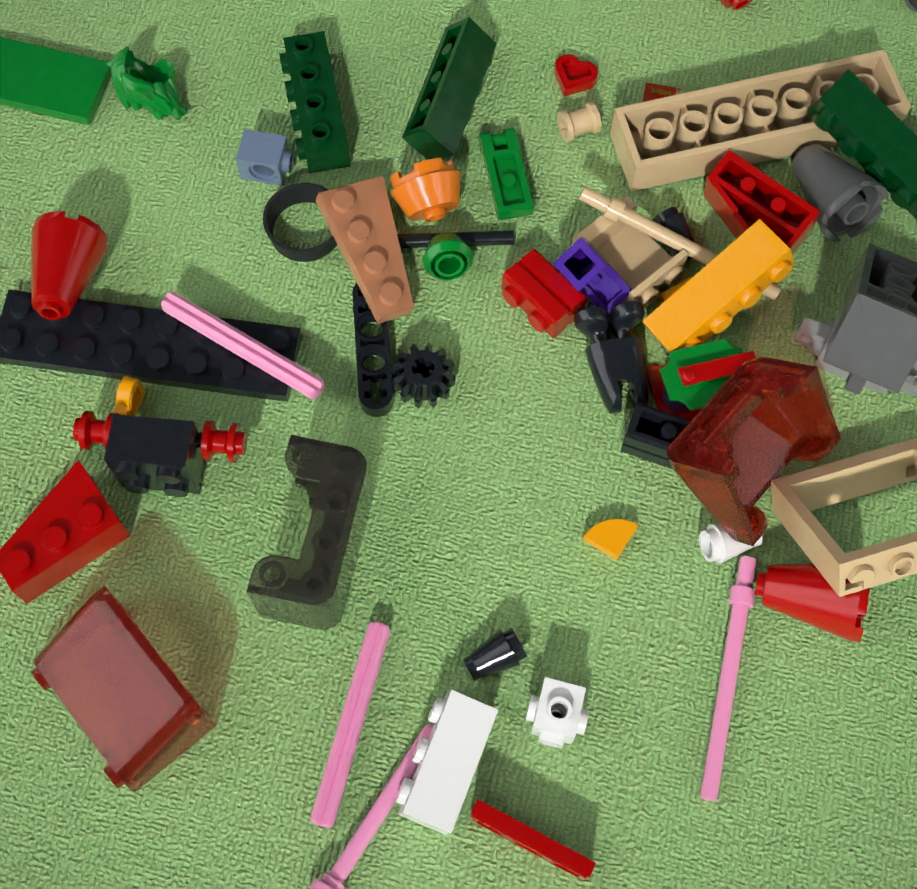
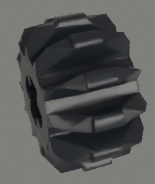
[391,342,456,409]

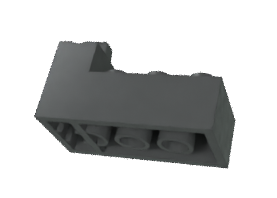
[823,243,917,395]

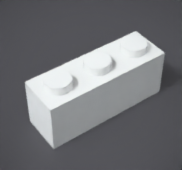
[395,690,498,835]

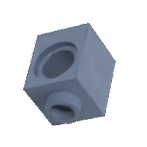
[236,129,294,186]

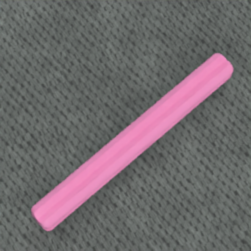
[161,292,325,399]
[311,621,390,828]

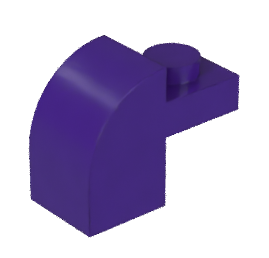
[553,236,633,315]

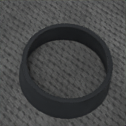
[263,183,337,262]

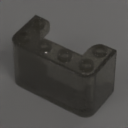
[246,435,372,630]

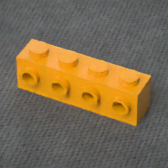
[642,219,795,353]

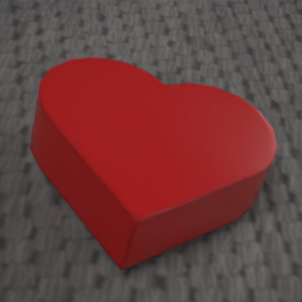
[554,54,598,97]

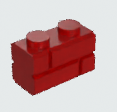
[501,249,587,338]

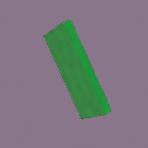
[0,37,112,125]

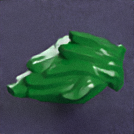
[107,46,188,120]

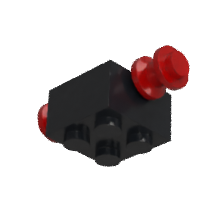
[73,410,247,497]

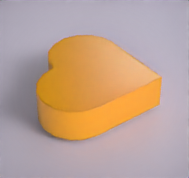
[114,375,146,416]

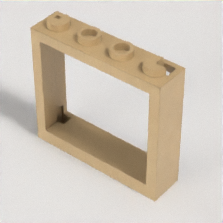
[771,438,917,597]

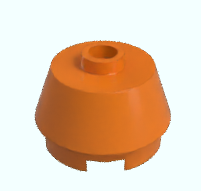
[390,158,461,222]

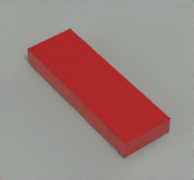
[470,800,596,881]

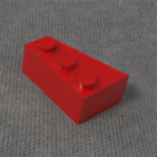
[704,150,820,255]
[0,460,130,604]

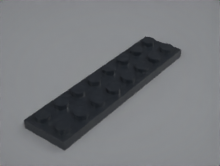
[0,289,302,402]

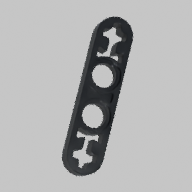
[352,283,394,417]

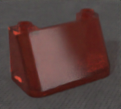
[667,357,841,546]
[31,586,217,792]

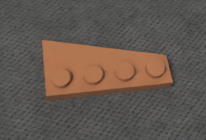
[316,175,414,324]

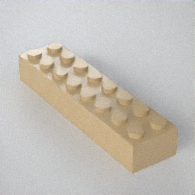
[610,49,911,192]

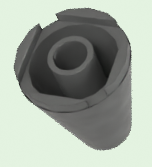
[792,144,889,242]

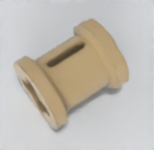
[557,102,602,142]

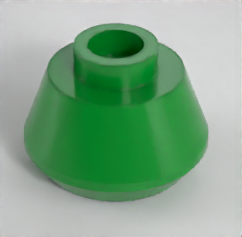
[423,232,473,281]

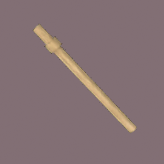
[578,186,781,300]

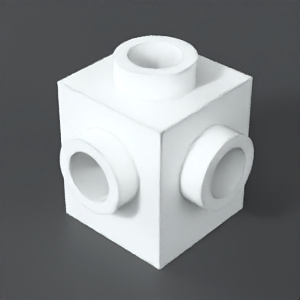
[525,677,589,748]

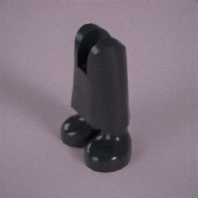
[573,301,648,414]

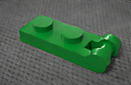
[478,128,534,221]

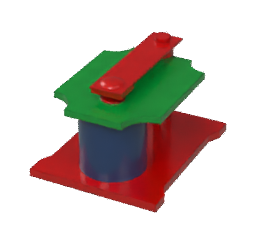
[647,338,761,425]

